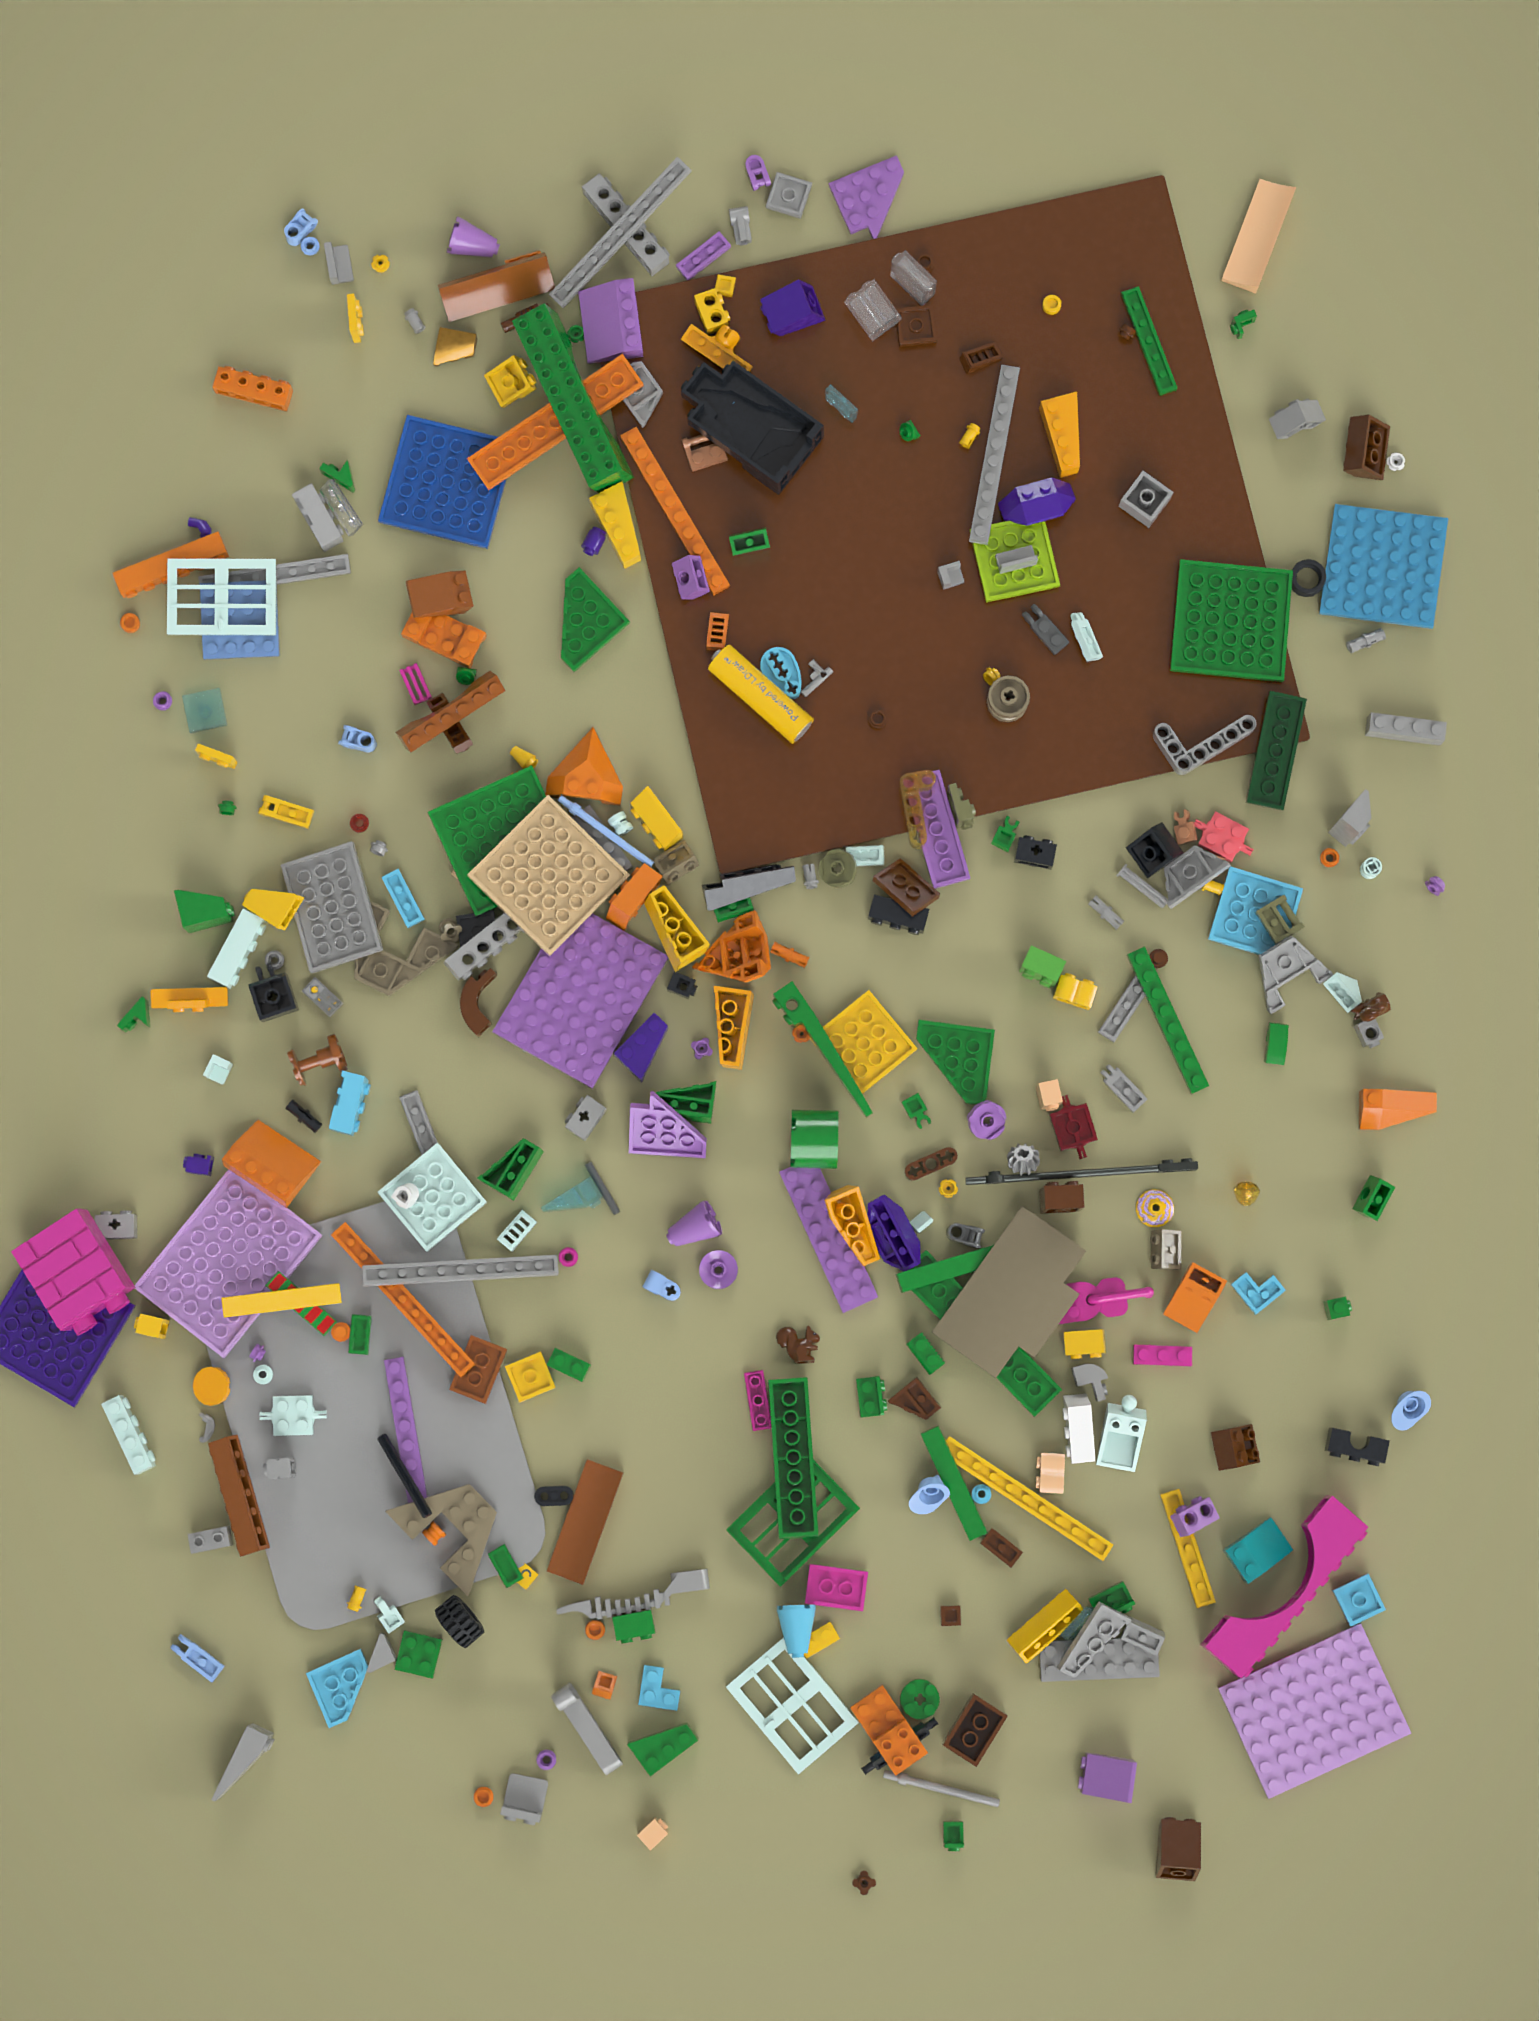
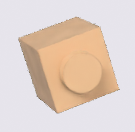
[637,1817,668,1851]

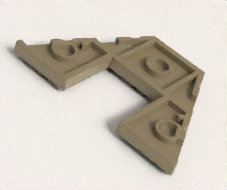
[354,901,458,996]
[385,1484,497,1596]

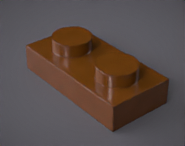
[980,1528,1023,1568]

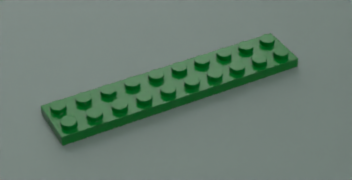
[909,1250,1062,1417]

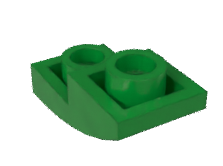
[1264,1022,1289,1065]

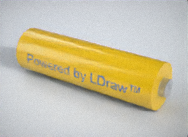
[708,645,814,744]

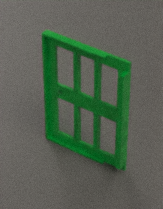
[726,1460,860,1587]

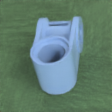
[284,209,318,246]
[338,725,377,753]
[642,1270,681,1301]

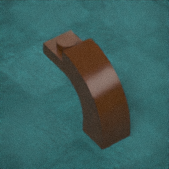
[427,693,473,754]
[460,968,497,1038]

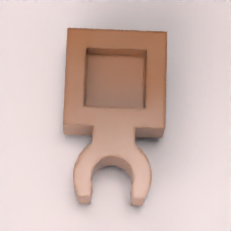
[1174,809,1198,845]

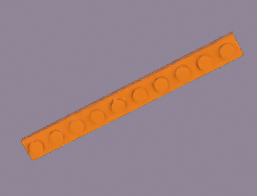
[620,427,730,596]
[331,1222,475,1377]

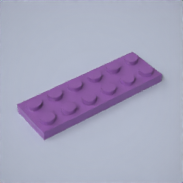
[903,770,970,889]

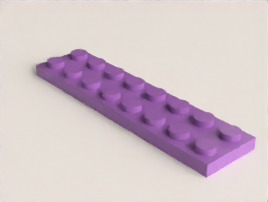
[779,1167,878,1313]

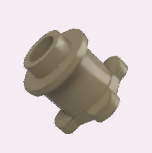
[439,918,462,943]

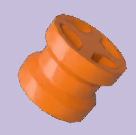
[422,1521,446,1546]

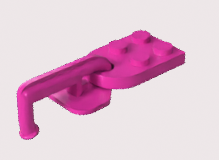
[1058,1277,1154,1325]

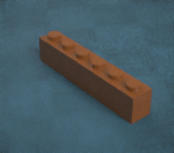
[208,1434,270,1557]

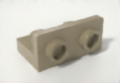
[652,840,699,885]
[1150,1229,1182,1270]

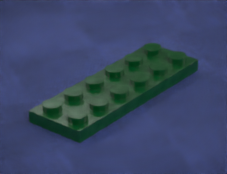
[1245,691,1307,811]

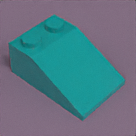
[1223,1517,1293,1584]

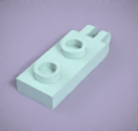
[1071,612,1103,662]

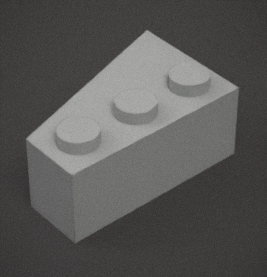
[292,483,344,552]

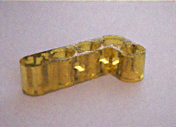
[899,770,936,849]

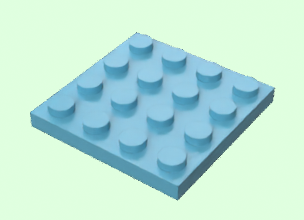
[1208,867,1303,955]

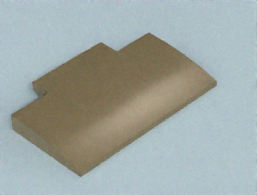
[932,1206,1086,1378]

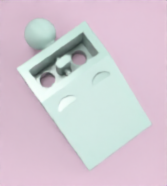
[1096,1395,1147,1472]

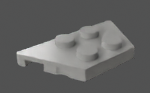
[623,361,663,428]
[1164,845,1231,909]

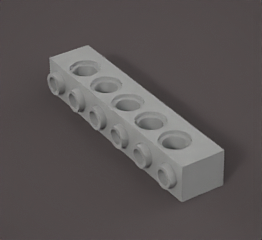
[582,173,670,276]
[444,913,525,981]

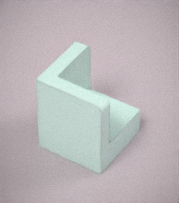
[203,1054,233,1085]

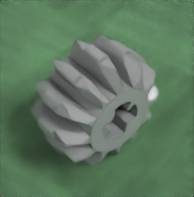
[1007,1143,1040,1176]

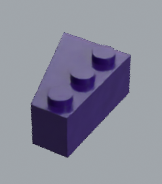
[614,1013,668,1082]

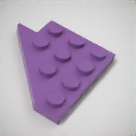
[829,155,904,239]
[629,1091,707,1158]

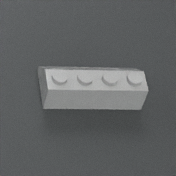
[1328,789,1371,847]

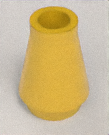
[510,746,538,769]

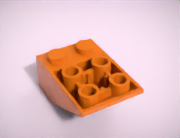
[1163,1262,1227,1333]

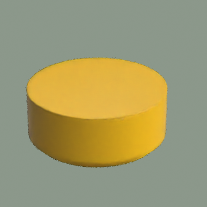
[1042,295,1061,315]

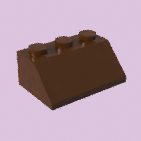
[1343,414,1390,480]

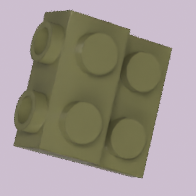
[947,783,976,830]

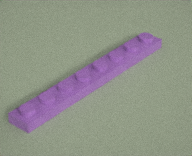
[384,1357,428,1503]

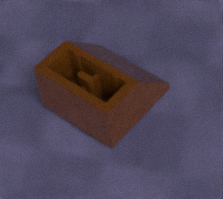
[1211,1424,1260,1471]

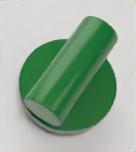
[899,420,921,441]
[456,667,477,685]

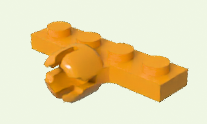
[681,324,753,372]

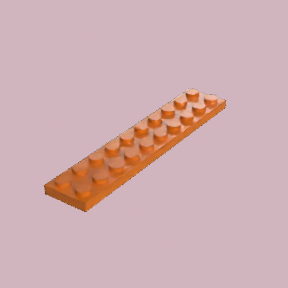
[467,354,644,491]

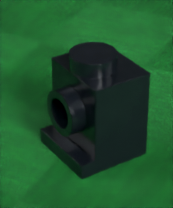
[667,971,698,999]

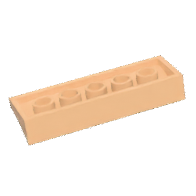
[1221,179,1296,293]

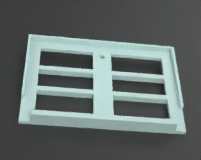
[167,559,276,635]
[726,1637,859,1774]

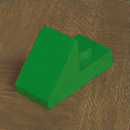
[319,460,355,493]
[117,997,150,1032]

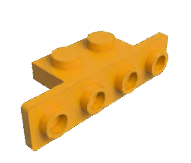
[150,987,228,1012]

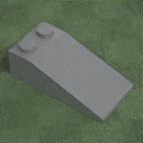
[211,1723,275,1801]

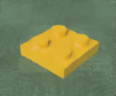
[347,294,364,343]
[505,1351,556,1403]

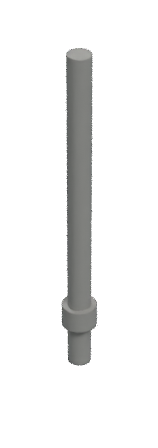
[883,1770,1000,1807]

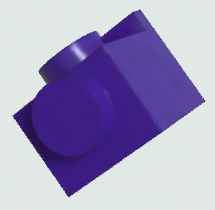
[183,1154,214,1176]

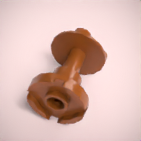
[287,1034,348,1086]

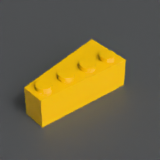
[644,885,710,972]

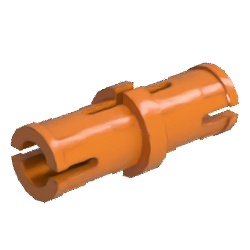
[770,942,810,968]

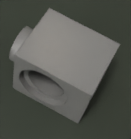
[1354,1019,1384,1048]

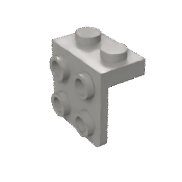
[500,1773,548,1825]

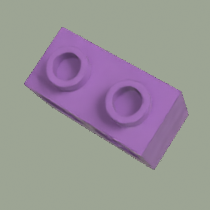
[1170,1496,1220,1537]

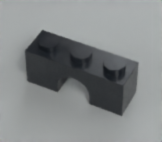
[1324,1428,1390,1467]

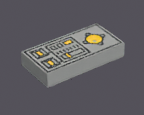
[302,977,343,1017]

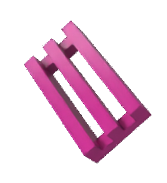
[399,663,432,705]

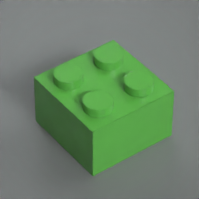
[1019,945,1066,988]

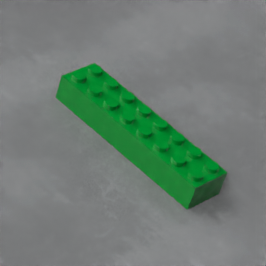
[768,1377,819,1540]

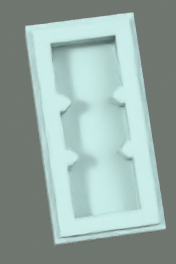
[846,845,884,866]

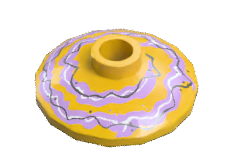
[1136,1189,1174,1228]

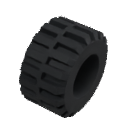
[435,1595,484,1648]

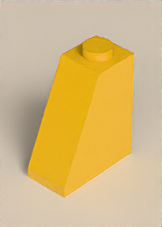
[242,889,304,930]

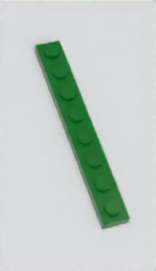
[1127,946,1209,1094]

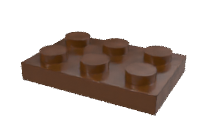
[872,858,940,916]

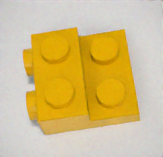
[484,355,537,408]

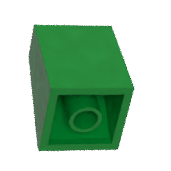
[174,890,235,933]

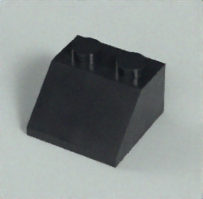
[1126,822,1184,879]

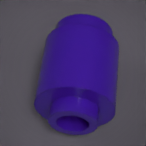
[581,527,606,556]

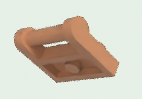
[681,435,728,472]

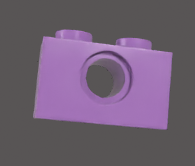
[672,555,710,600]

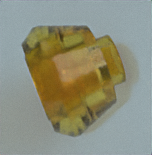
[1234,1182,1260,1206]

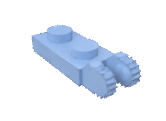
[170,1634,225,1682]

